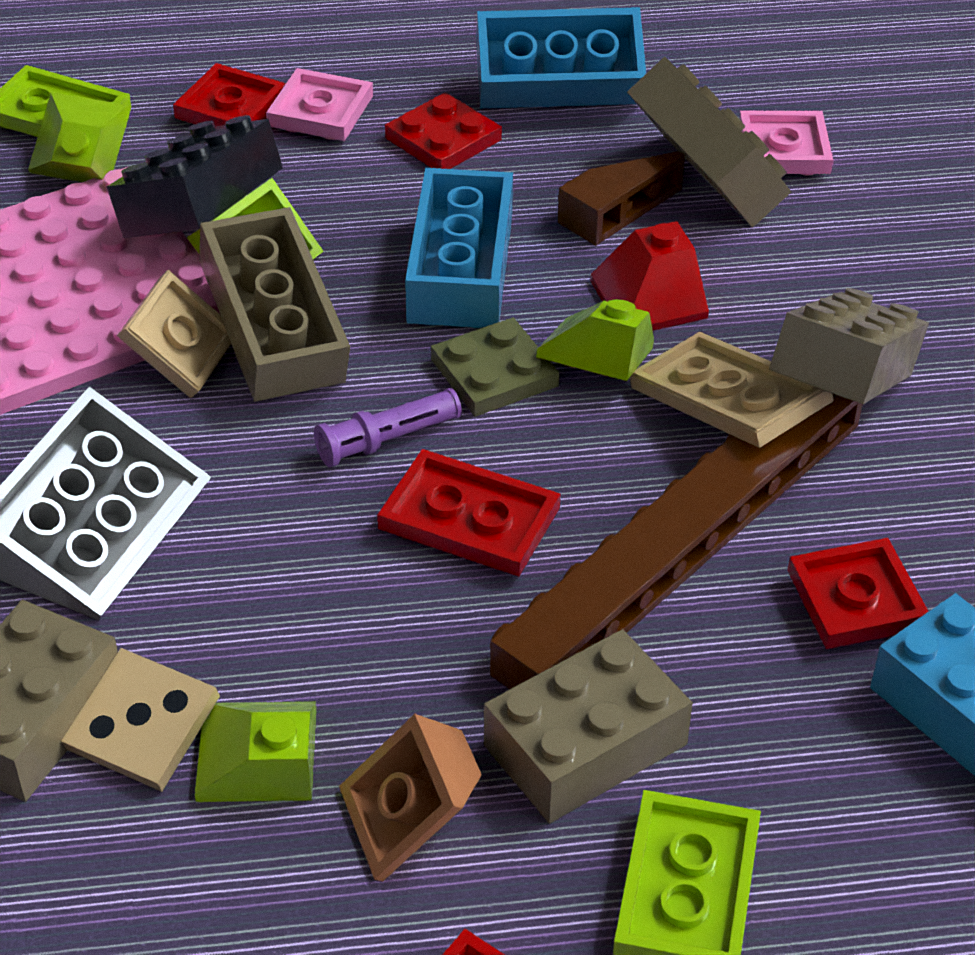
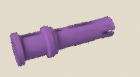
[314,388,462,467]

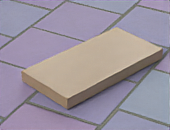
[630,332,833,448]

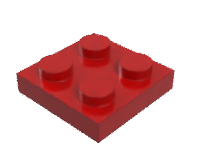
[173,63,286,126]
[385,92,502,169]
[787,538,929,649]

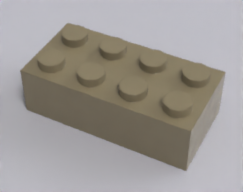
[627,57,791,228]
[199,207,350,402]
[769,288,929,404]

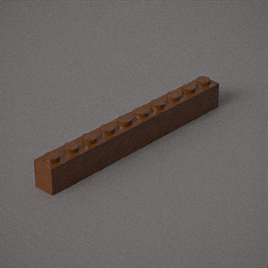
[490,393,862,689]

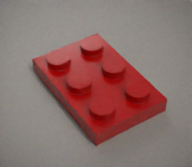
[377,449,561,577]

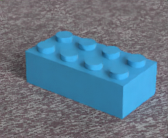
[476,7,646,109]
[405,168,513,328]
[870,593,975,776]

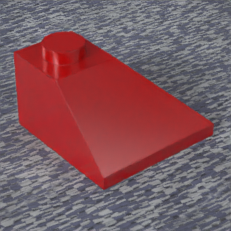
[590,221,709,331]

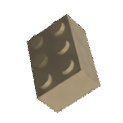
[0,599,118,802]
[484,629,693,824]

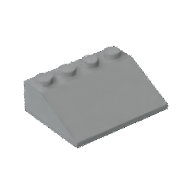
[0,386,211,620]

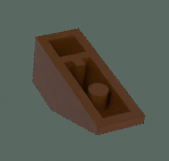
[558,151,685,246]

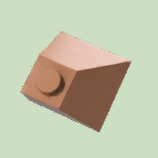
[339,714,482,882]

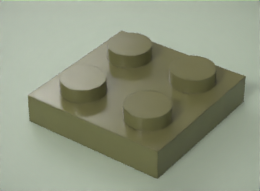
[431,317,559,417]

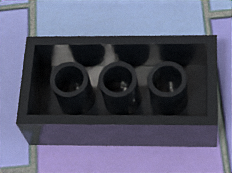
[107,115,283,238]

